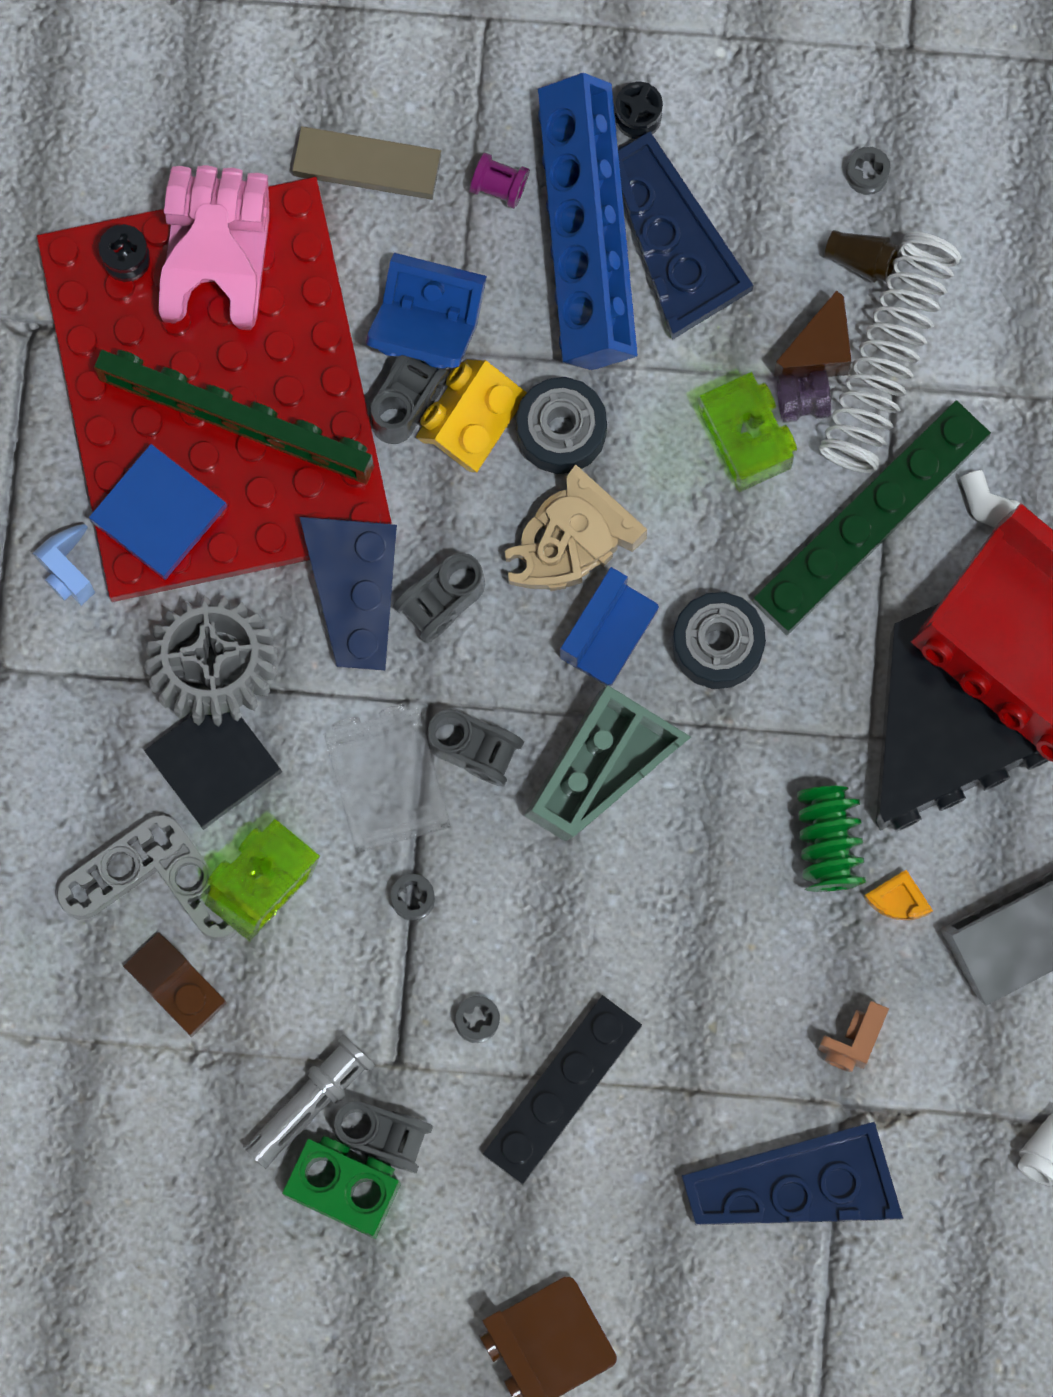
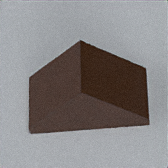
[773,290,852,381]

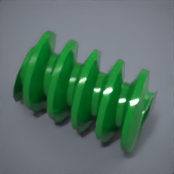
[797,786,866,892]

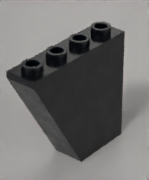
[876,603,1049,832]

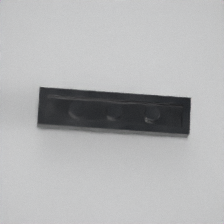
[483,995,642,1186]

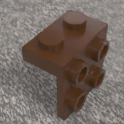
[479,1277,617,1397]

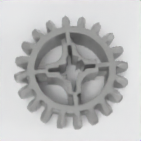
[145,595,278,727]

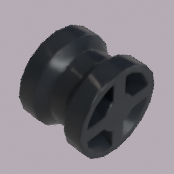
[615,81,663,139]
[99,224,150,282]

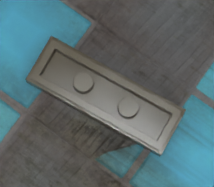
[292,126,442,200]

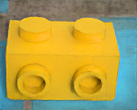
[416,359,527,473]

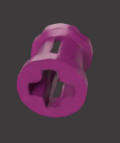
[470,152,530,209]

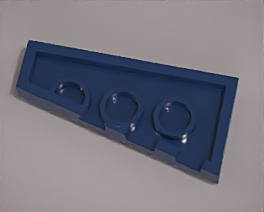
[618,132,754,340]
[681,1121,903,1226]

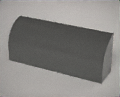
[940,870,1053,1006]

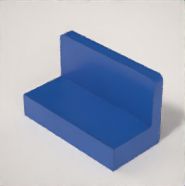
[560,567,659,686]

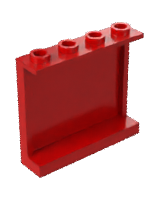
[911,503,1053,762]

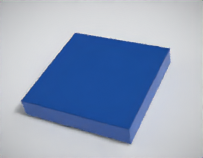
[89,444,227,580]

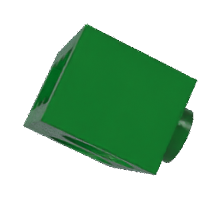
[282,1136,401,1239]

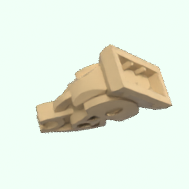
[505,465,647,591]

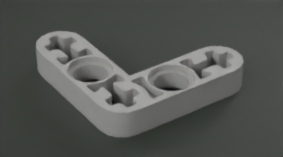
[58,815,241,941]

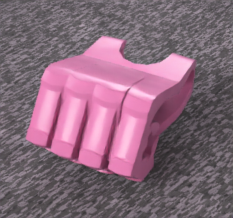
[159,165,269,330]

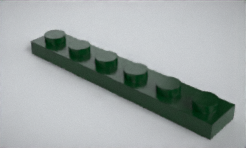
[94,350,374,485]
[752,400,991,636]

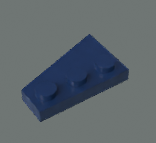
[300,517,397,671]

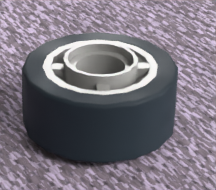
[516,377,607,474]
[672,592,766,689]

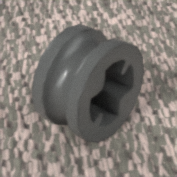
[846,147,890,195]
[390,874,435,921]
[455,996,500,1043]

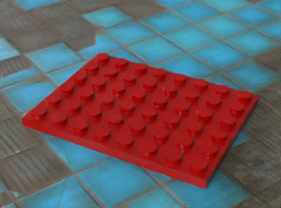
[37,177,392,602]

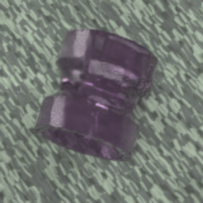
[777,370,831,423]

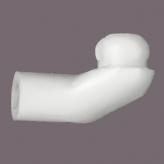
[960,470,1020,528]

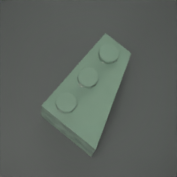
[524,685,691,841]

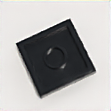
[144,712,282,830]

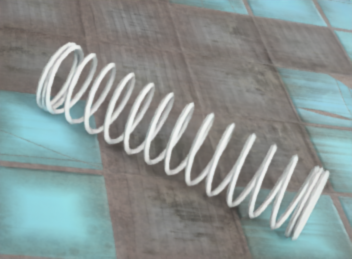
[819,231,961,473]

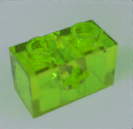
[698,372,797,493]
[205,819,320,942]

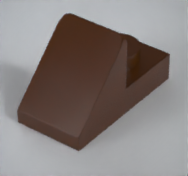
[123,932,227,1038]

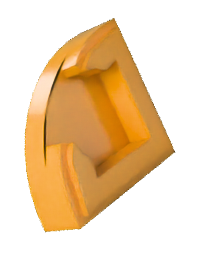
[864,870,933,920]

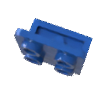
[366,253,487,368]

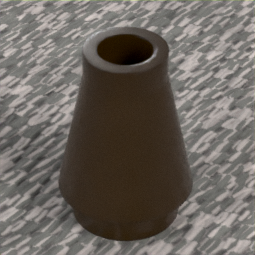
[825,230,899,283]

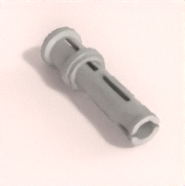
[243,1034,375,1169]

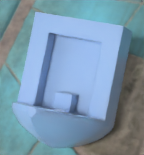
[32,524,95,606]

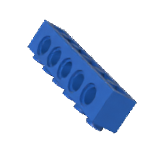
[538,73,638,370]

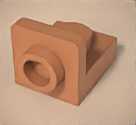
[818,1001,889,1072]

